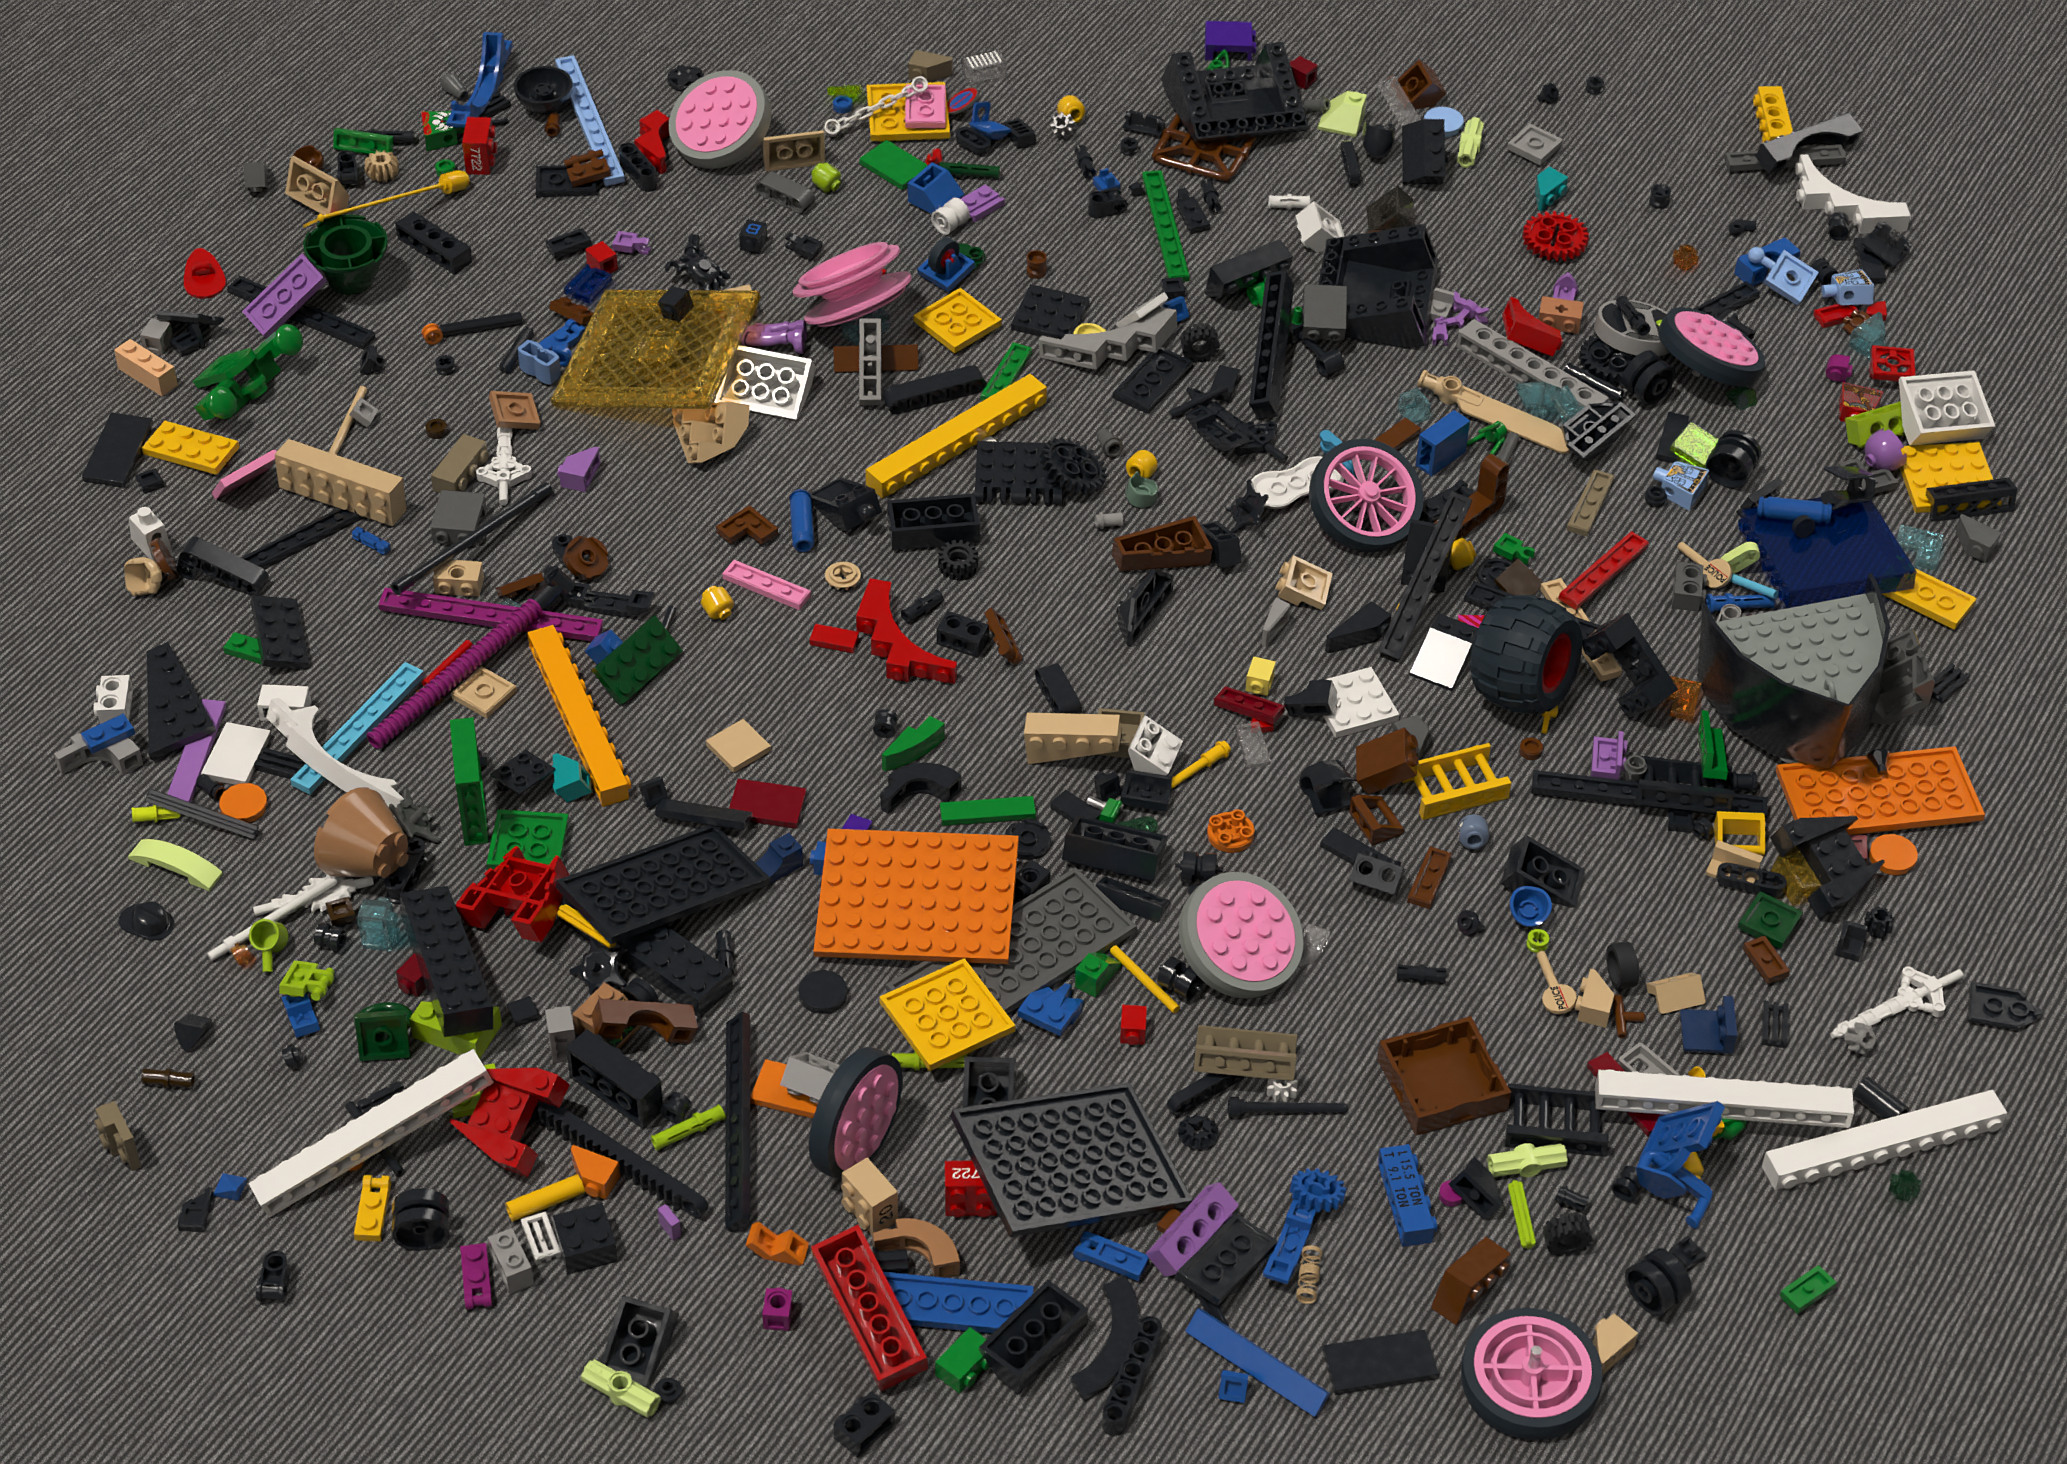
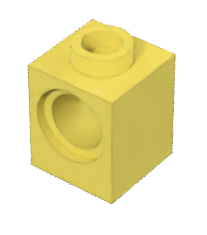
[1246,657,1276,696]

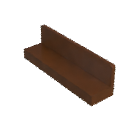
[833,344,918,372]

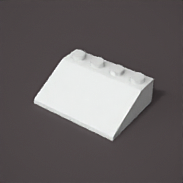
[715,344,816,420]
[1899,371,1995,446]

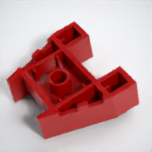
[455,846,570,943]
[450,1068,570,1177]

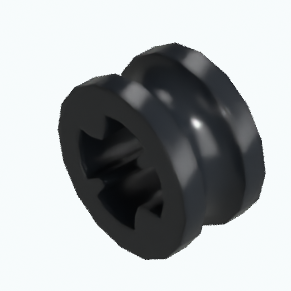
[1586,76,1604,95]
[1120,137,1138,156]
[435,355,455,376]

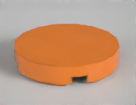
[219,783,268,823]
[1869,834,1918,875]

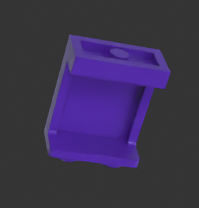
[1205,21,1256,61]

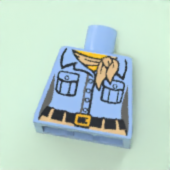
[1821,269,1874,305]
[1653,461,1709,510]

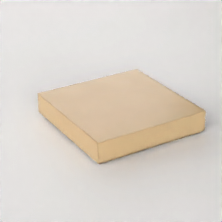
[451,666,517,719]
[706,719,771,773]

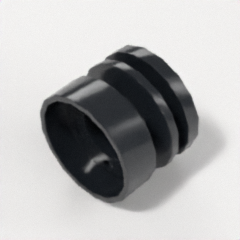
[1705,430,1762,488]

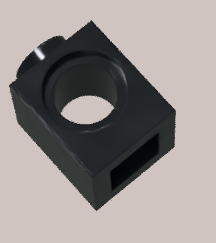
[1015,859,1050,899]

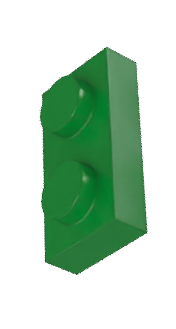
[223,632,262,665]
[1780,1265,1837,1314]

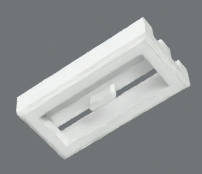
[521,1212,561,1265]

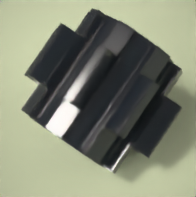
[1864,907,1895,939]

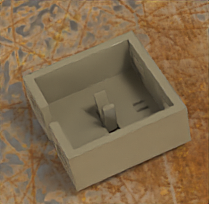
[1097,708,1145,758]

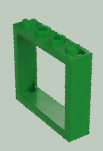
[450,717,488,846]

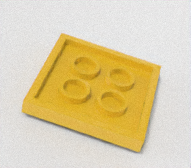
[913,288,1002,353]

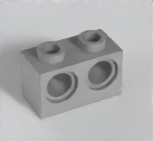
[545,1006,575,1063]
[488,1228,534,1294]

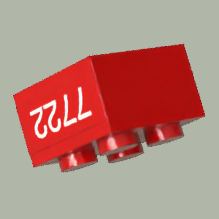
[462,117,498,175]
[945,1161,997,1217]

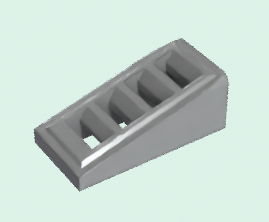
[1262,598,1290,647]

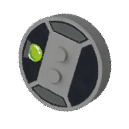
[1594,300,1670,356]

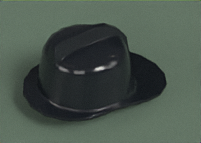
[119,901,174,940]

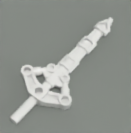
[476,427,532,505]
[1830,966,1964,1039]

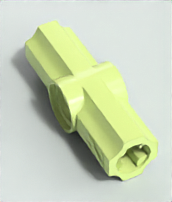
[1457,117,1484,168]
[1487,1143,1567,1177]
[581,1359,661,1418]

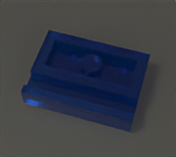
[564,264,613,304]

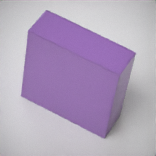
[658,1204,681,1240]

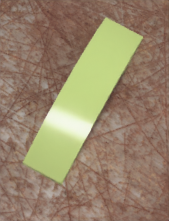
[128,839,223,891]

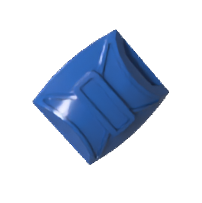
[969,101,1011,139]

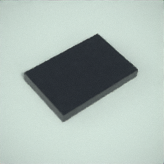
[535,165,597,198]

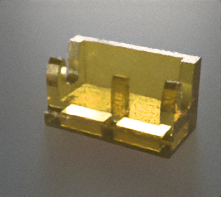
[1771,850,1821,906]

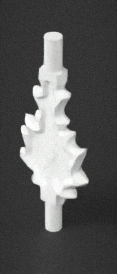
[253,875,374,916]

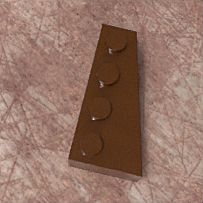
[1112,516,1213,571]

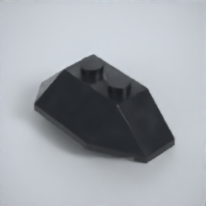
[1561,401,1636,462]
[1116,569,1174,647]

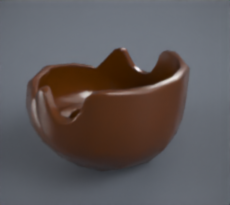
[293,145,325,171]

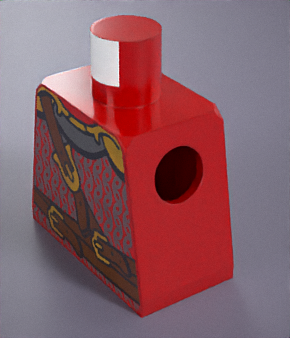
[1839,382,1883,422]

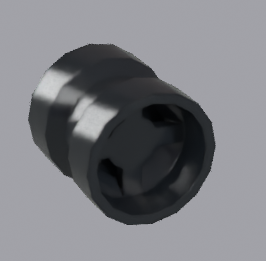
[1828,212,1849,241]
[1811,258,1838,285]
[314,922,347,952]
[1611,1166,1642,1202]

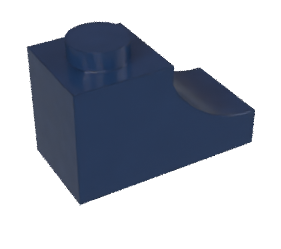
[756,833,803,884]

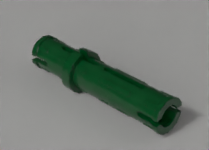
[939,161,1000,179]

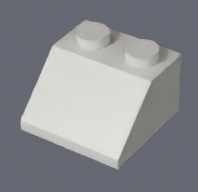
[1296,201,1344,252]

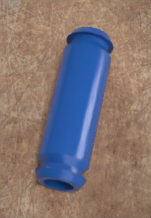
[789,489,814,552]
[1757,496,1832,524]

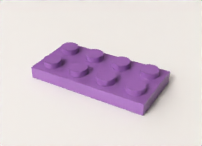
[242,254,327,339]

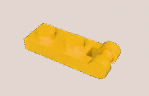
[354,1175,391,1241]

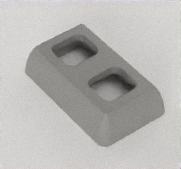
[1619,1043,1680,1076]

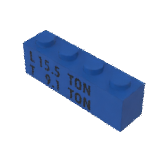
[1377,1144,1437,1247]

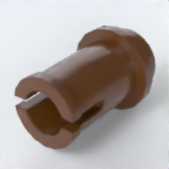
[544,112,560,137]

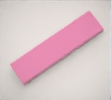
[722,560,811,610]

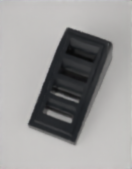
[1001,118,1036,149]

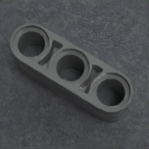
[756,172,815,213]

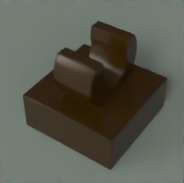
[325,896,356,927]

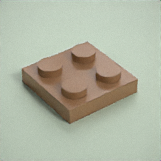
[489,391,541,430]

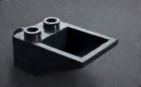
[809,477,882,531]

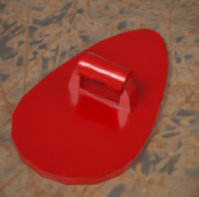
[184,248,226,299]

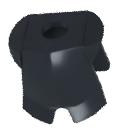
[1821,466,1876,511]
[1299,760,1357,815]

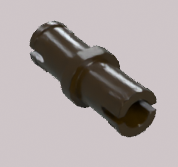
[141,1068,195,1089]

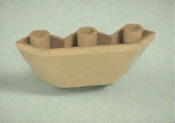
[672,400,750,464]

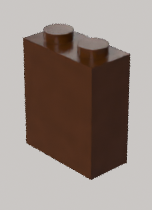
[1356,727,1419,795]

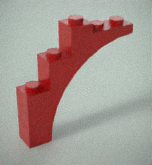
[856,578,957,684]

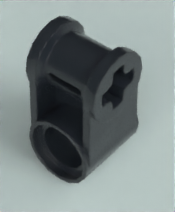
[337,150,359,186]
[1088,188,1128,218]
[256,1250,290,1303]

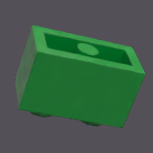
[935,1327,990,1394]

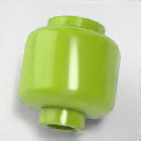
[811,162,841,193]

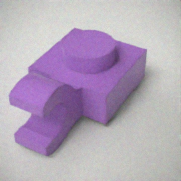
[612,231,651,255]

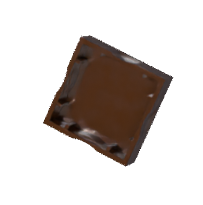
[1377,1016,1511,1136]

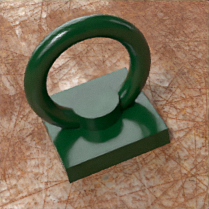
[354,1002,413,1061]

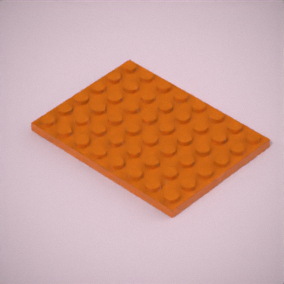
[813,829,1019,964]

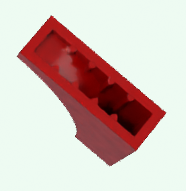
[1502,297,1563,356]

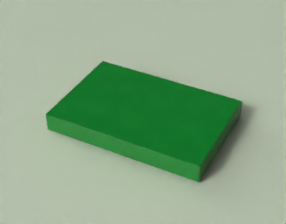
[859,140,927,191]

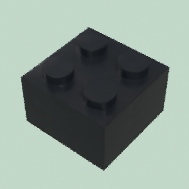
[552,1202,618,1275]

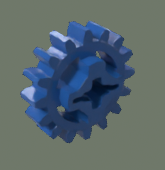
[1289,1168,1346,1212]

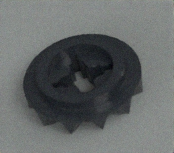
[1178,1113,1219,1149]

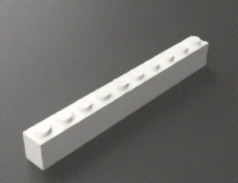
[248,1049,493,1218]
[1595,1070,1854,1128]
[1762,1090,2007,1190]

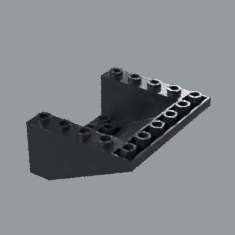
[1161,42,1309,143]
[1318,224,1439,349]

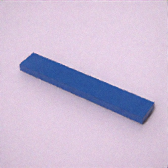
[1185,1308,1330,1417]

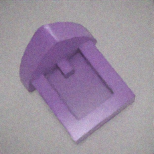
[1553,273,1578,301]

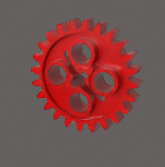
[1522,211,1589,262]

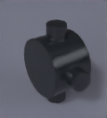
[1129,182,1145,197]

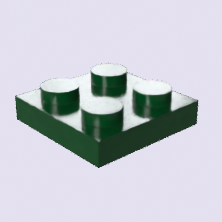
[1738,892,1803,949]

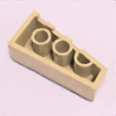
[1024,713,1121,764]

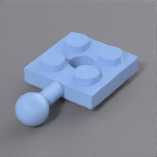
[1748,247,1818,306]

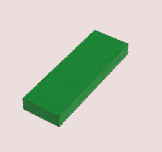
[333,128,393,154]

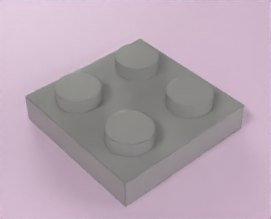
[1507,124,1563,165]

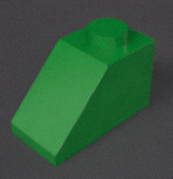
[1075,952,1122,998]

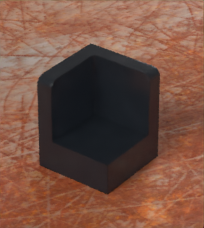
[1835,920,1868,962]

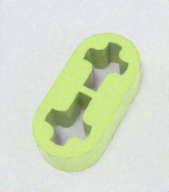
[1721,542,1760,574]

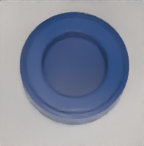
[833,96,853,114]

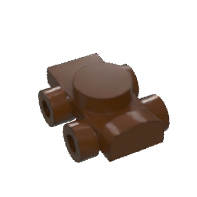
[1843,309,1872,336]

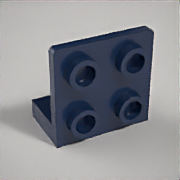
[1680,996,1737,1054]

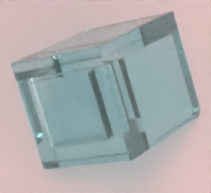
[1398,388,1431,424]

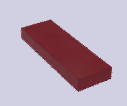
[1214,686,1285,725]

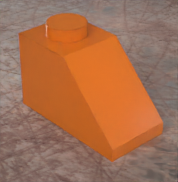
[571,1145,620,1200]

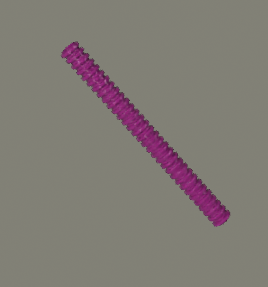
[367,599,542,749]

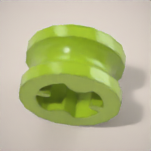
[1526,929,1549,953]

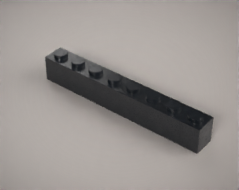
[1249,270,1294,420]

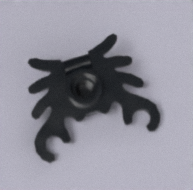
[665,250,730,304]

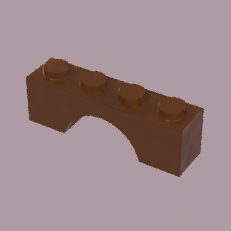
[591,999,698,1044]

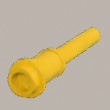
[1172,741,1231,788]

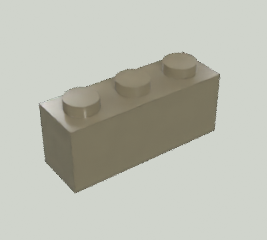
[431,434,489,493]

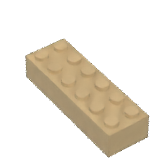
[275,439,406,526]

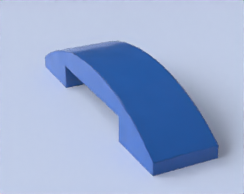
[1262,1199,1317,1284]

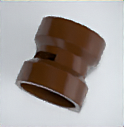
[1026,250,1047,279]

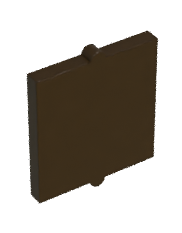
[1494,559,1543,595]

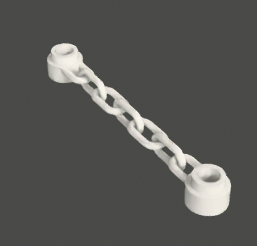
[824,76,928,137]

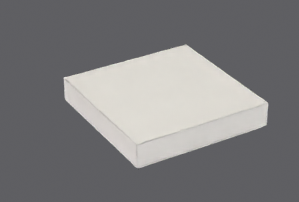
[1116,292,1168,328]

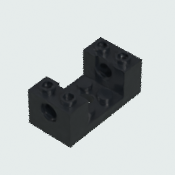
[1583,613,1678,718]

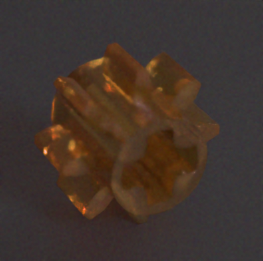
[1673,244,1699,270]

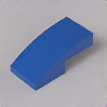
[281,993,320,1038]

